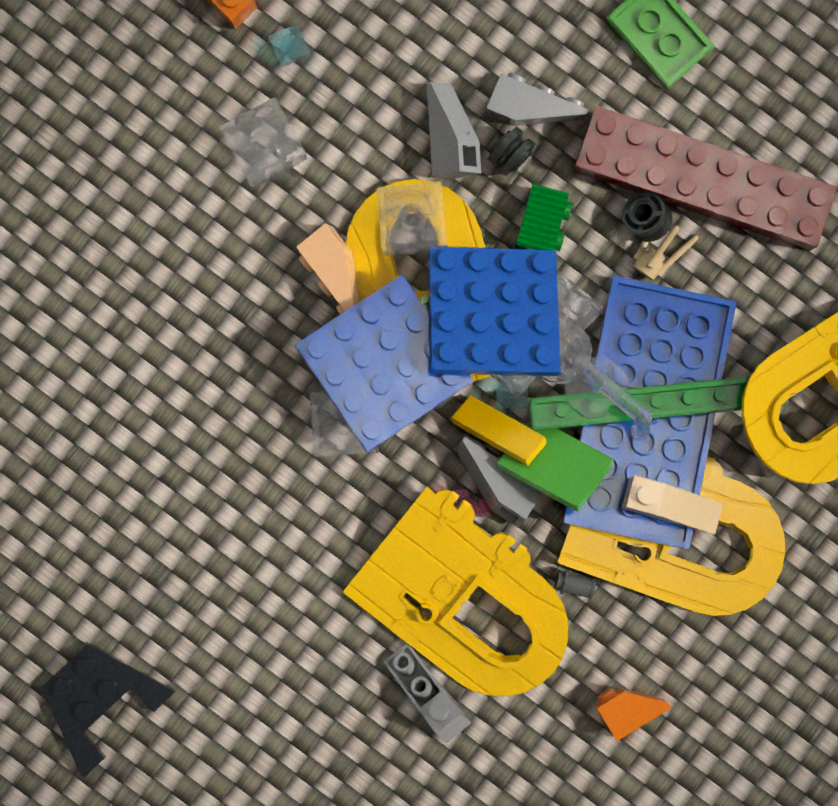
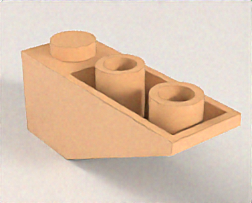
[296,223,361,314]

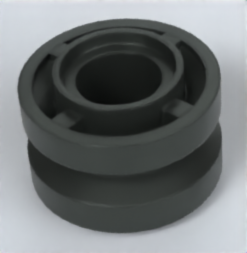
[487,126,536,176]
[622,192,672,242]

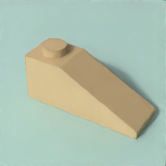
[621,475,723,535]

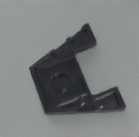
[41,643,176,778]

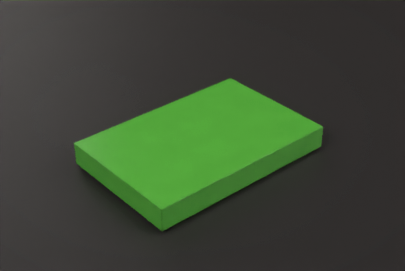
[605,0,715,89]
[497,420,614,512]

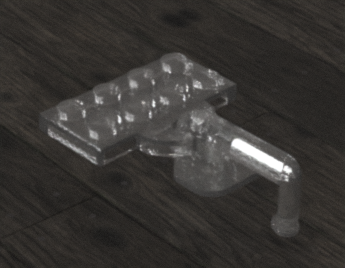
[491,269,652,441]

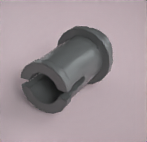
[554,570,596,599]

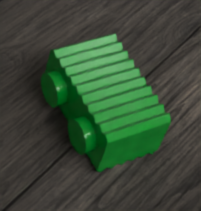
[515,184,573,251]

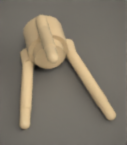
[633,225,699,281]

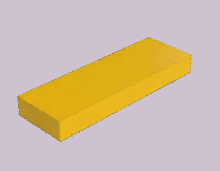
[451,395,547,466]

